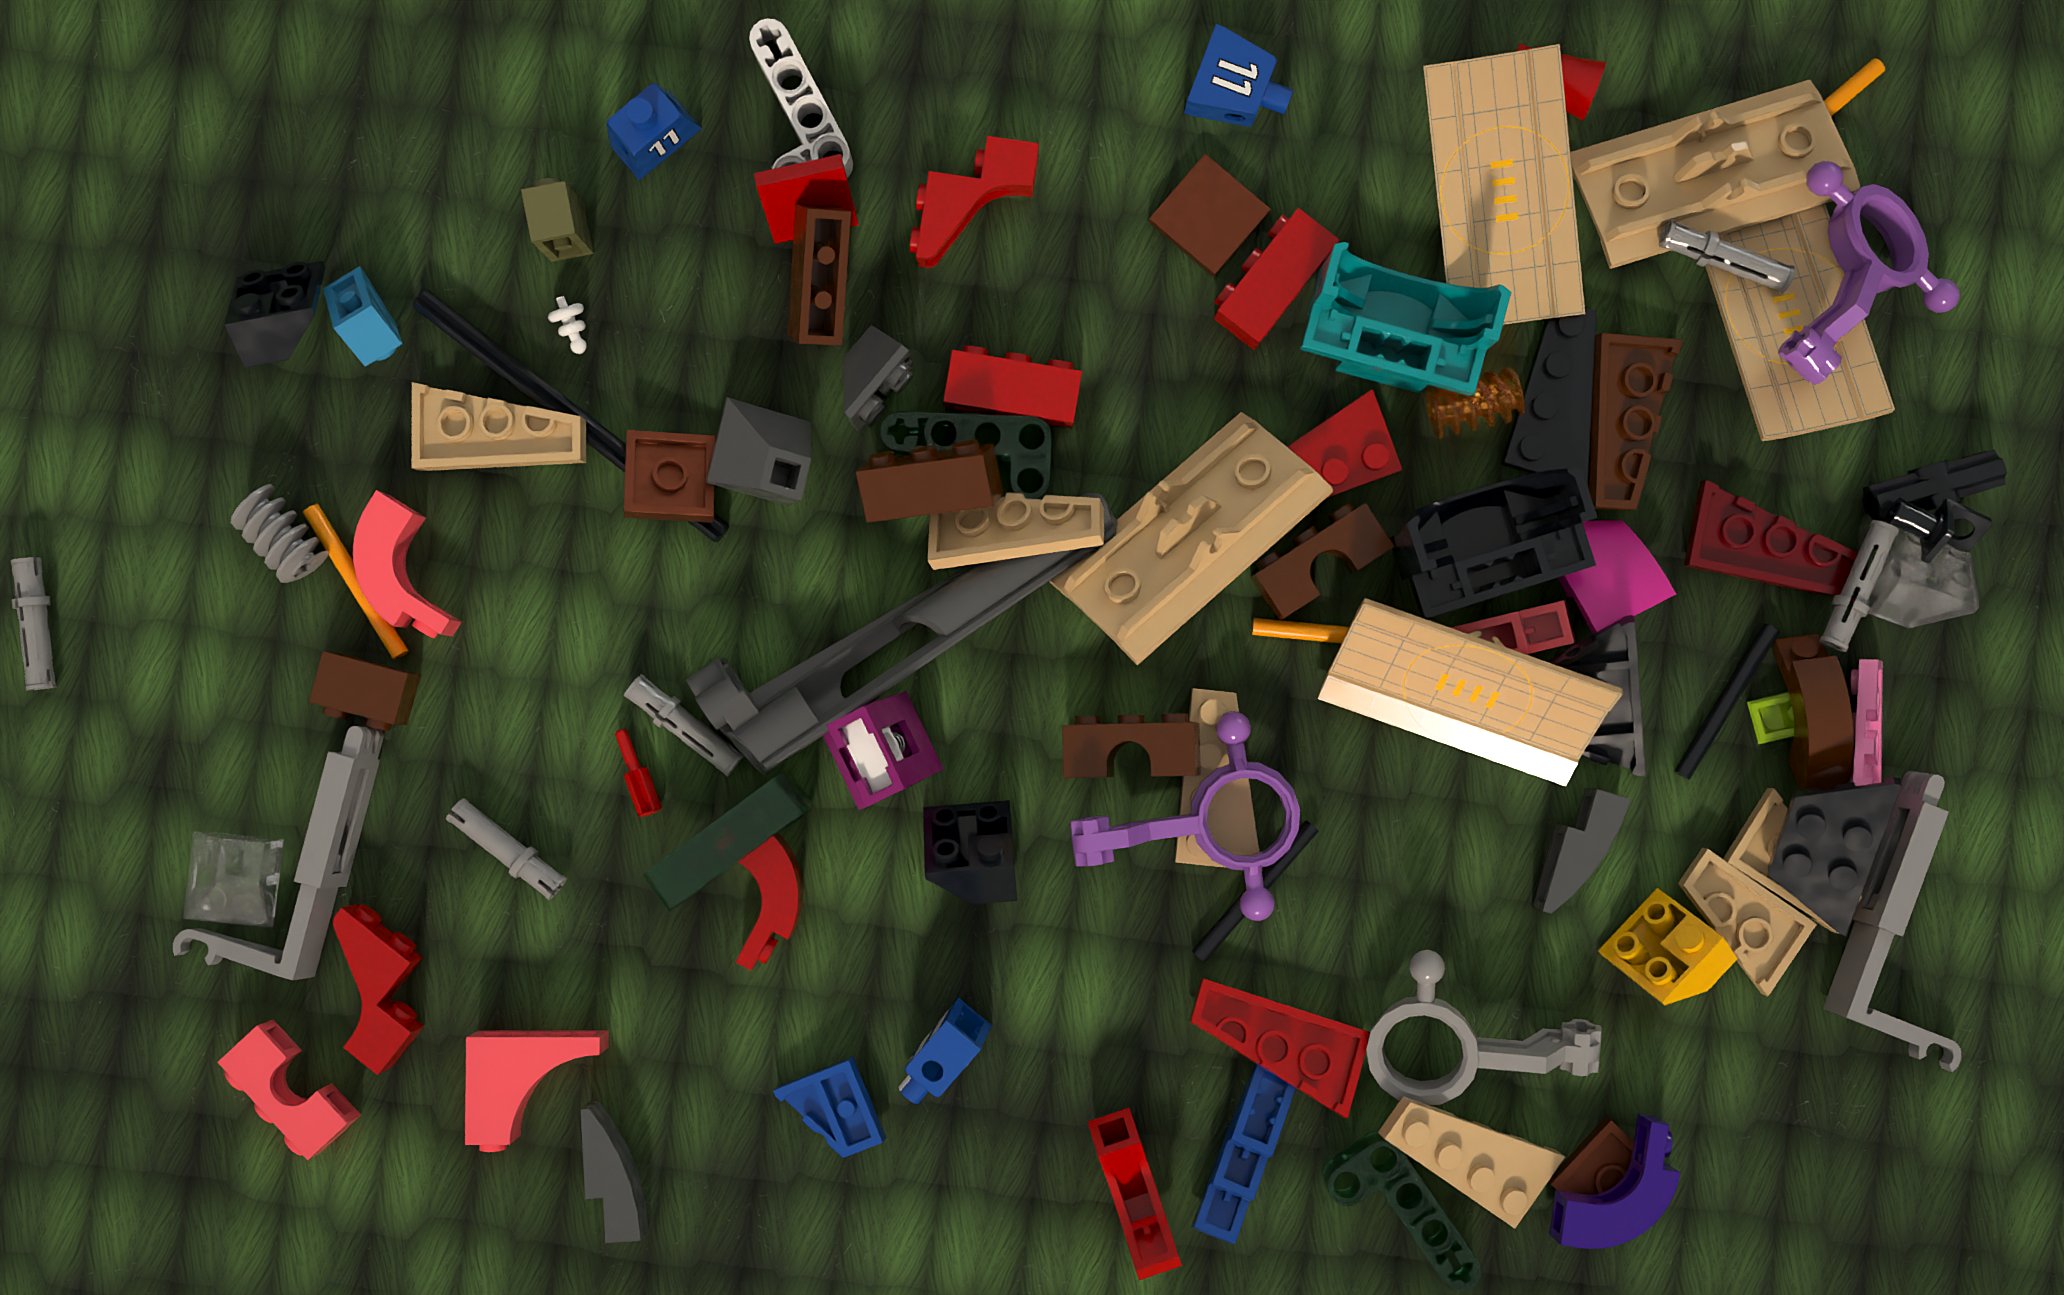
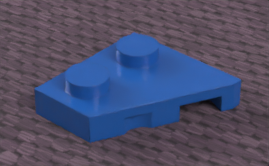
[773,1056,887,1158]

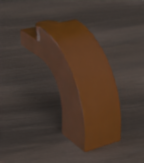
[1772,634,1854,789]

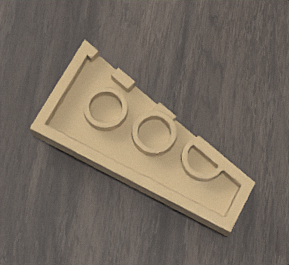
[411,382,586,471]
[928,493,1104,570]
[1174,688,1262,869]
[1378,1096,1565,1228]

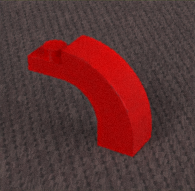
[715,809,803,971]
[1088,1108,1182,1280]

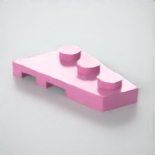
[1850,659,1883,786]

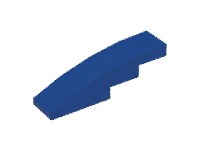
[1191,1064,1296,1244]

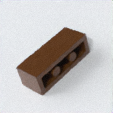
[787,203,851,346]
[856,439,1003,523]

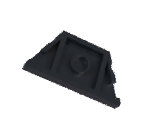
[1546,615,1646,776]
[1768,777,1902,936]

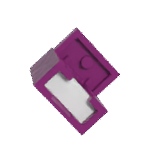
[823,691,944,810]

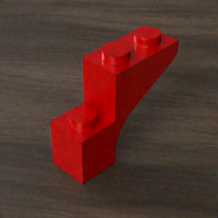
[910,136,1039,268]
[333,904,424,1075]

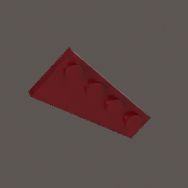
[1684,480,1869,602]

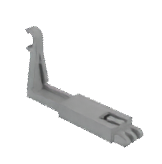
[173,726,384,980]
[1823,771,1961,1072]

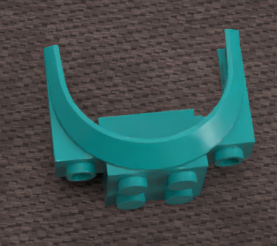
[1300,242,1512,396]

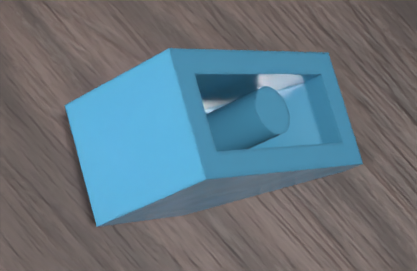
[323,266,402,367]

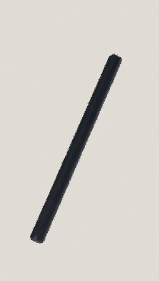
[413,290,729,542]

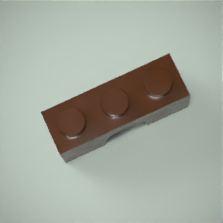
[1251,503,1394,620]
[1062,714,1201,778]

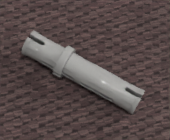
[1659,219,1795,293]
[1819,520,1899,652]
[10,557,57,691]
[624,674,744,777]
[446,798,567,901]

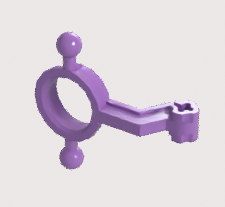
[1778,161,1960,385]
[1069,711,1300,921]

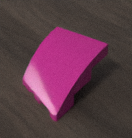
[1558,520,1676,634]

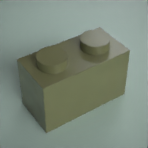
[521,178,594,262]

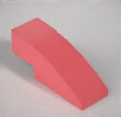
[1451,600,1576,655]

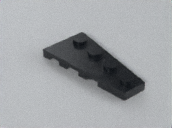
[1501,307,1597,486]

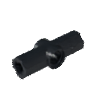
[1862,450,2007,521]

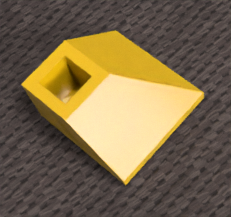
[1598,888,1738,1006]

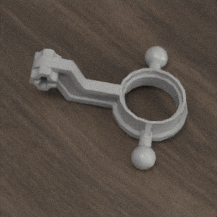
[1366,949,1602,1105]

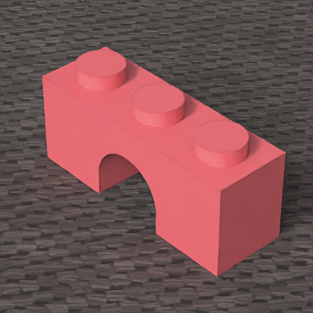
[217,1019,361,1160]

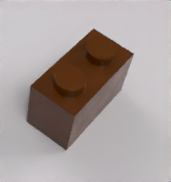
[309,651,421,731]

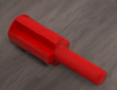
[615,729,663,817]

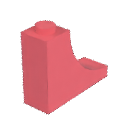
[465,1030,609,1152]

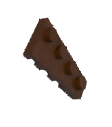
[1589,333,1683,511]

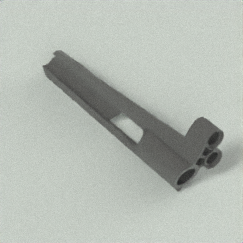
[685,493,1118,775]

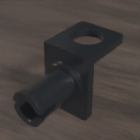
[1886,498,1992,564]

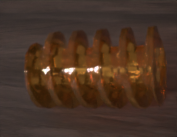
[1426,367,1525,440]

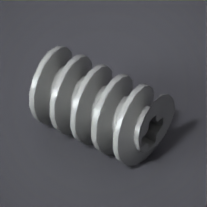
[231,484,329,583]

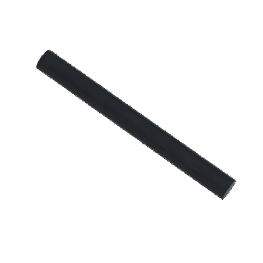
[1674,623,1780,780]
[1192,820,1319,963]

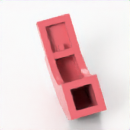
[353,490,462,638]

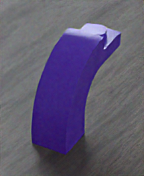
[1549,1113,1680,1249]

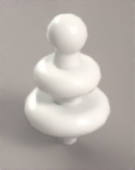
[548,296,587,354]

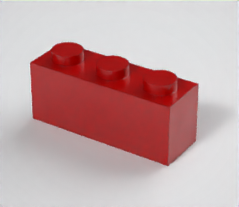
[1214,208,1339,350]
[943,345,1082,429]

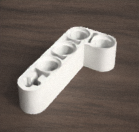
[749,18,853,178]

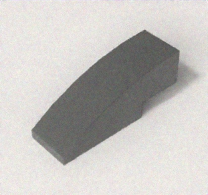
[1532,788,1631,914]
[580,1101,649,1243]

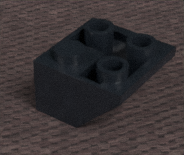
[224,261,325,368]
[923,800,1017,904]

